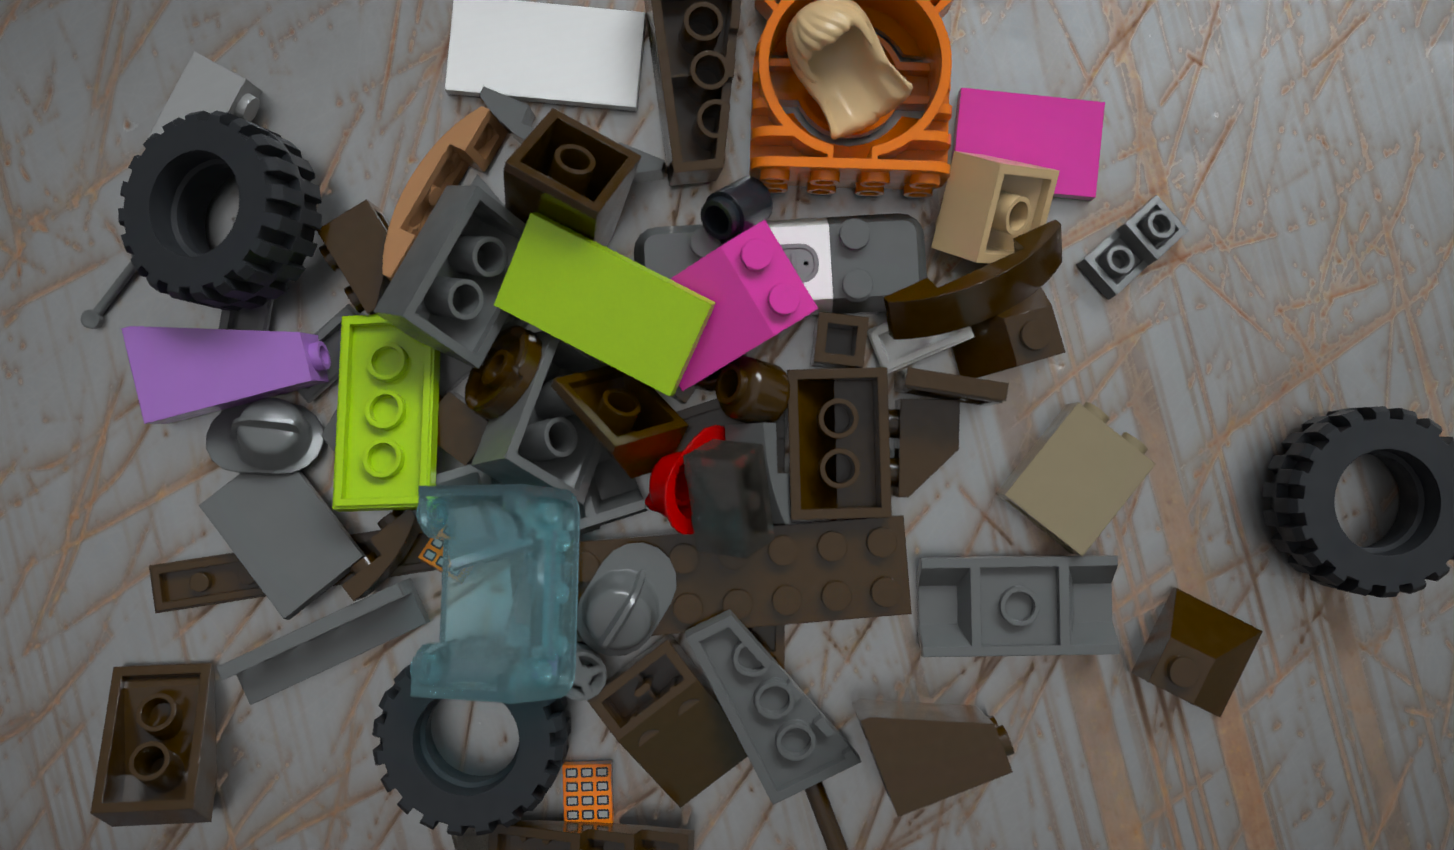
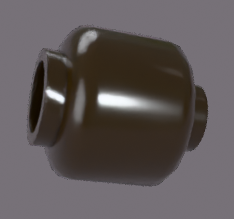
[715,356,790,423]

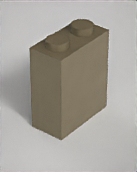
[996,402,1156,557]

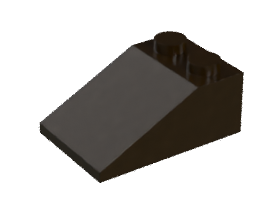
[90,663,217,827]

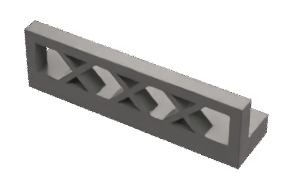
[216,578,430,705]

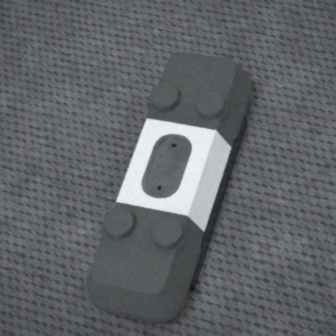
[634,213,927,318]

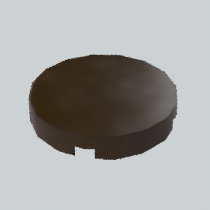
[465,326,542,420]

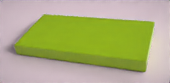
[494,212,716,396]
[332,314,440,512]

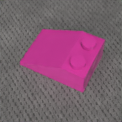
[670,220,819,391]

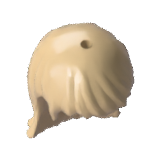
[786,0,913,140]

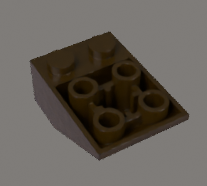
[587,634,748,808]

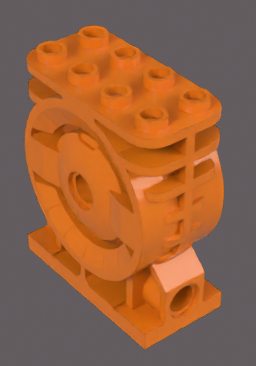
[749,0,954,198]

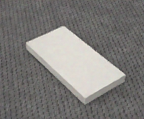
[445,0,646,112]

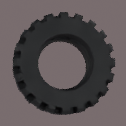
[118,111,322,311]
[1262,406,1454,598]
[372,635,571,836]

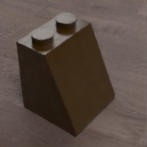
[503,108,642,247]
[852,699,1014,817]

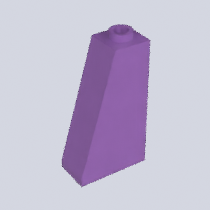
[121,326,331,424]

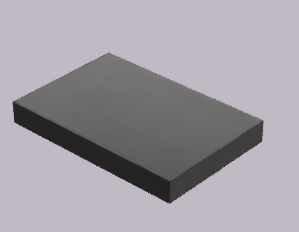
[199,470,366,620]

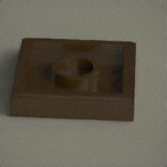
[893,367,1009,406]

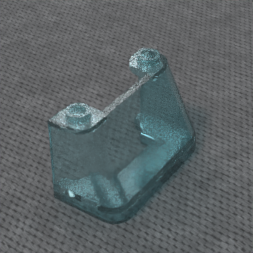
[410,484,580,704]

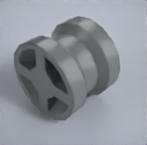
[552,642,607,701]

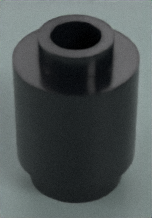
[700,176,773,240]

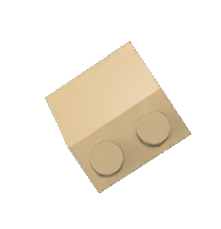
[931,151,1060,263]

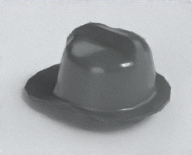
[206,398,323,475]
[575,542,676,656]

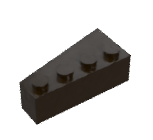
[644,0,741,186]

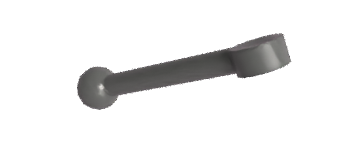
[81,254,136,329]

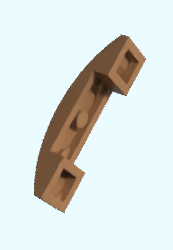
[382,106,508,281]

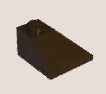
[950,287,1065,378]
[551,366,688,479]
[1131,587,1263,718]

